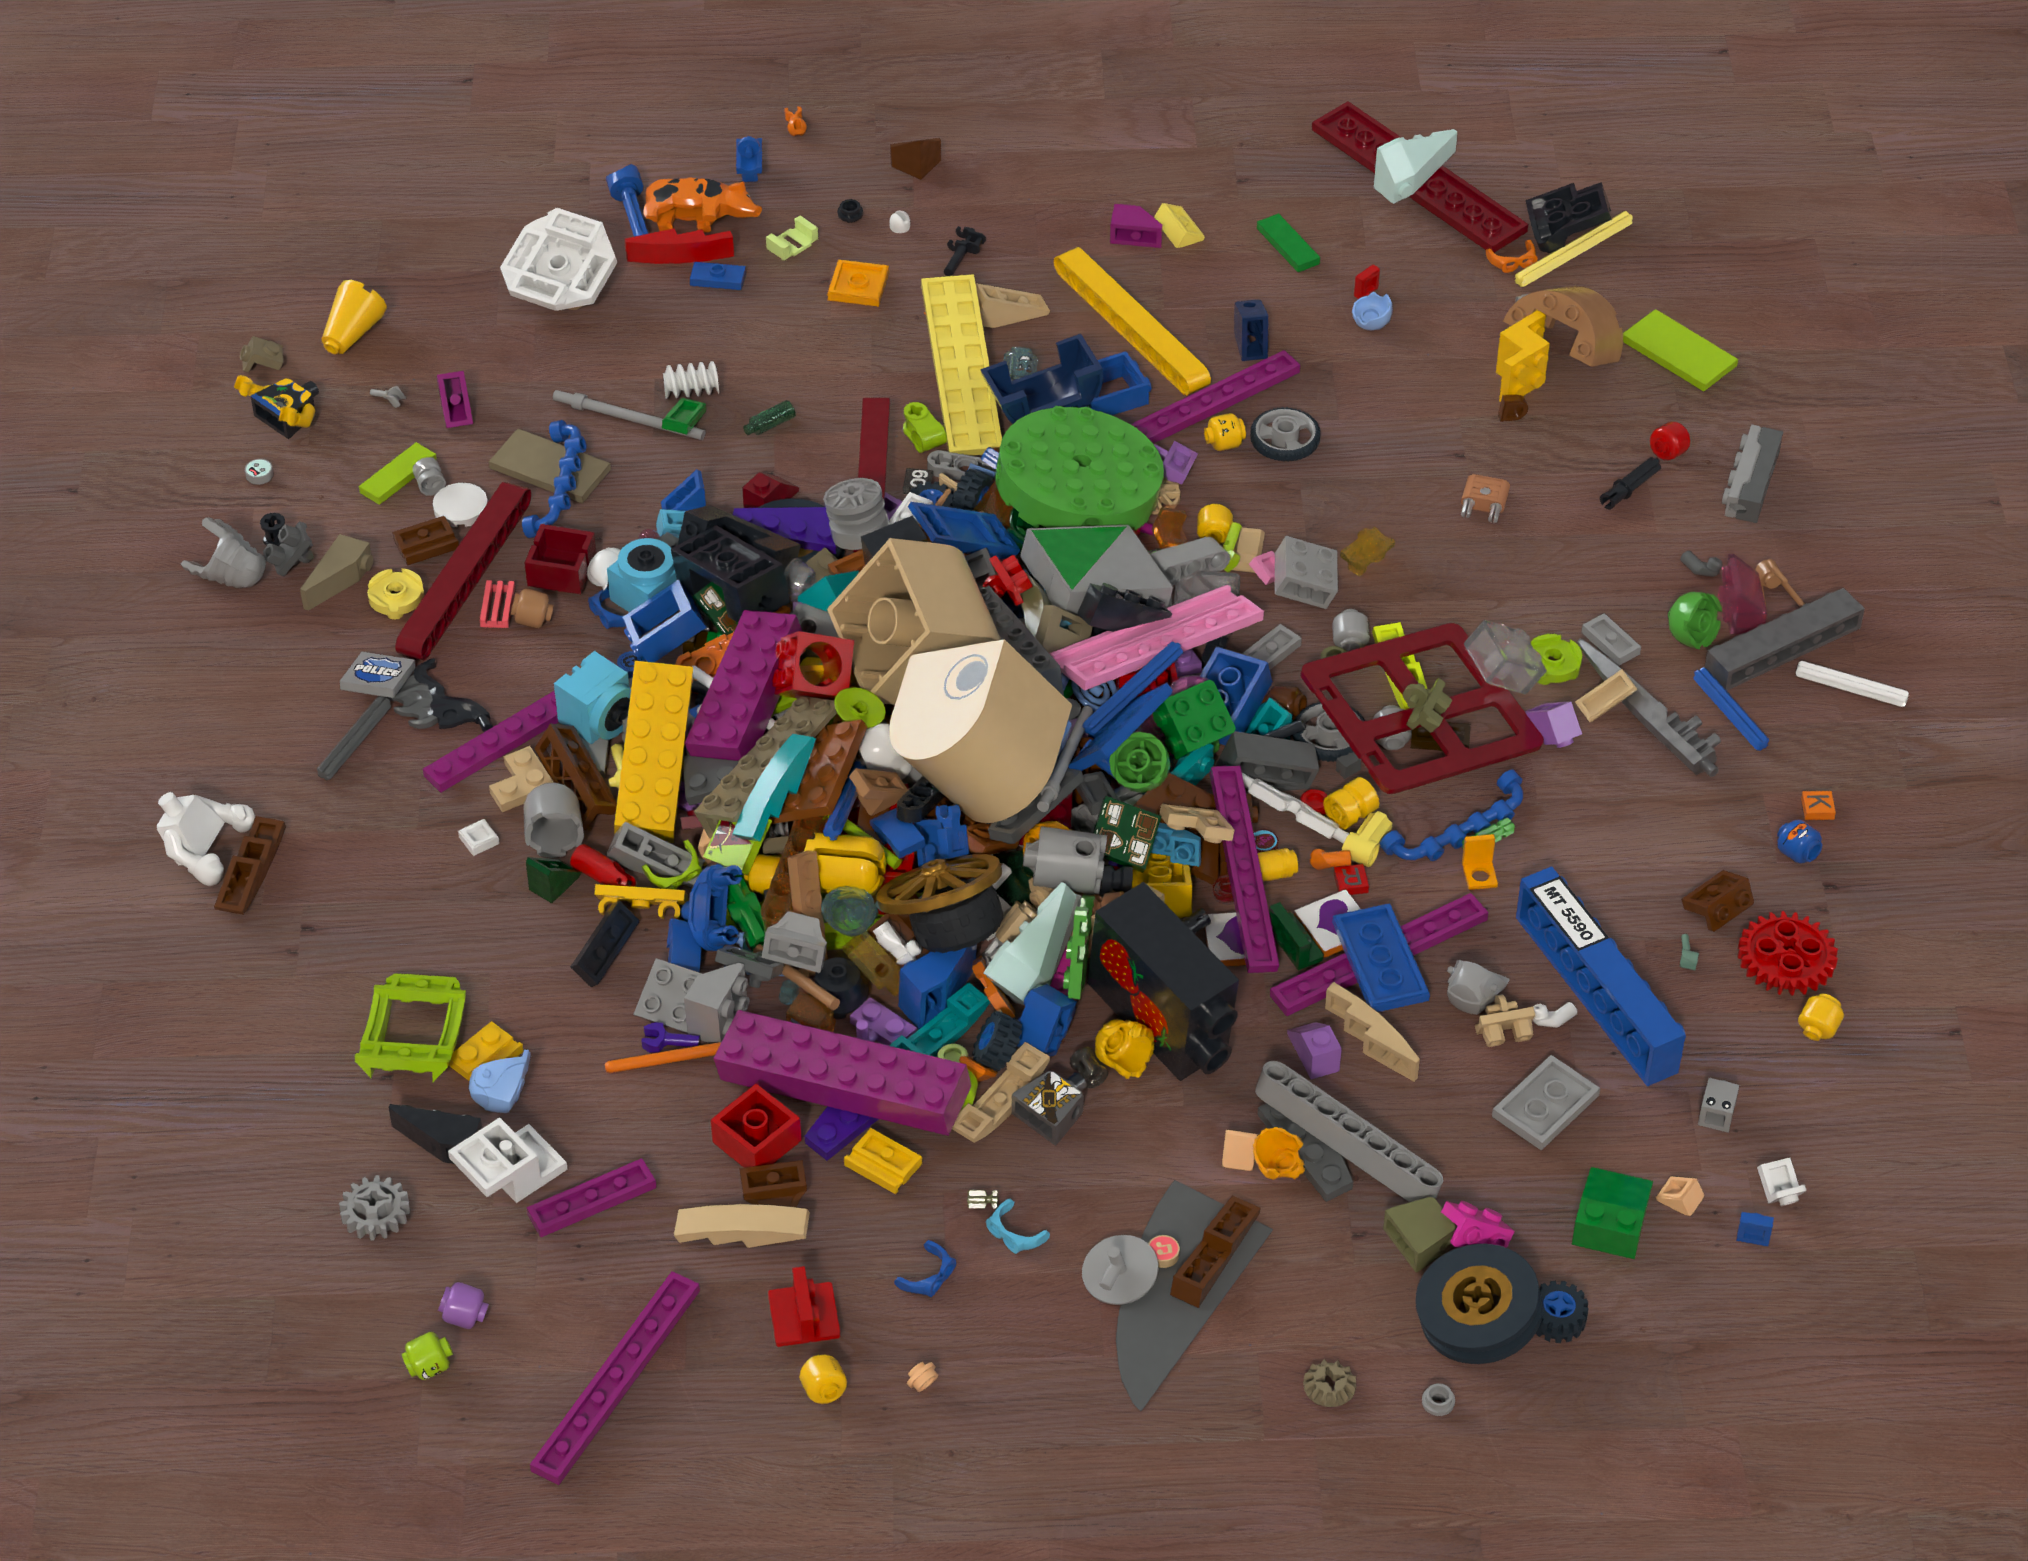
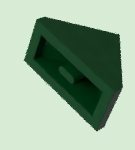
[526,857,582,903]

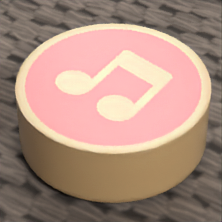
[1148,1235,1180,1268]

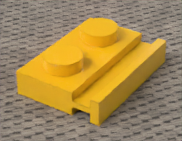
[449,1021,524,1081]
[844,1128,922,1194]

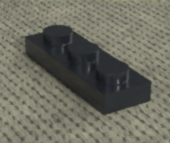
[570,900,640,987]

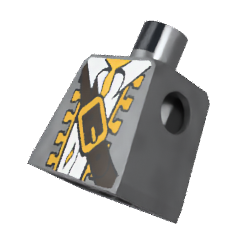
[1012,1071,1087,1146]

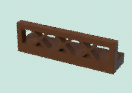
[534,723,617,830]

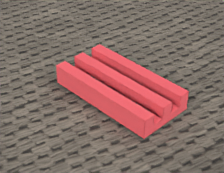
[480,580,515,628]

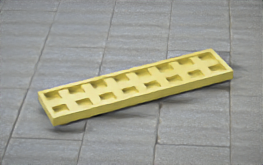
[921,274,1002,456]

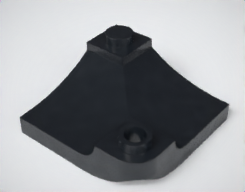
[1525,182,1612,253]

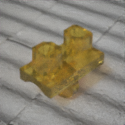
[1340,527,1395,576]

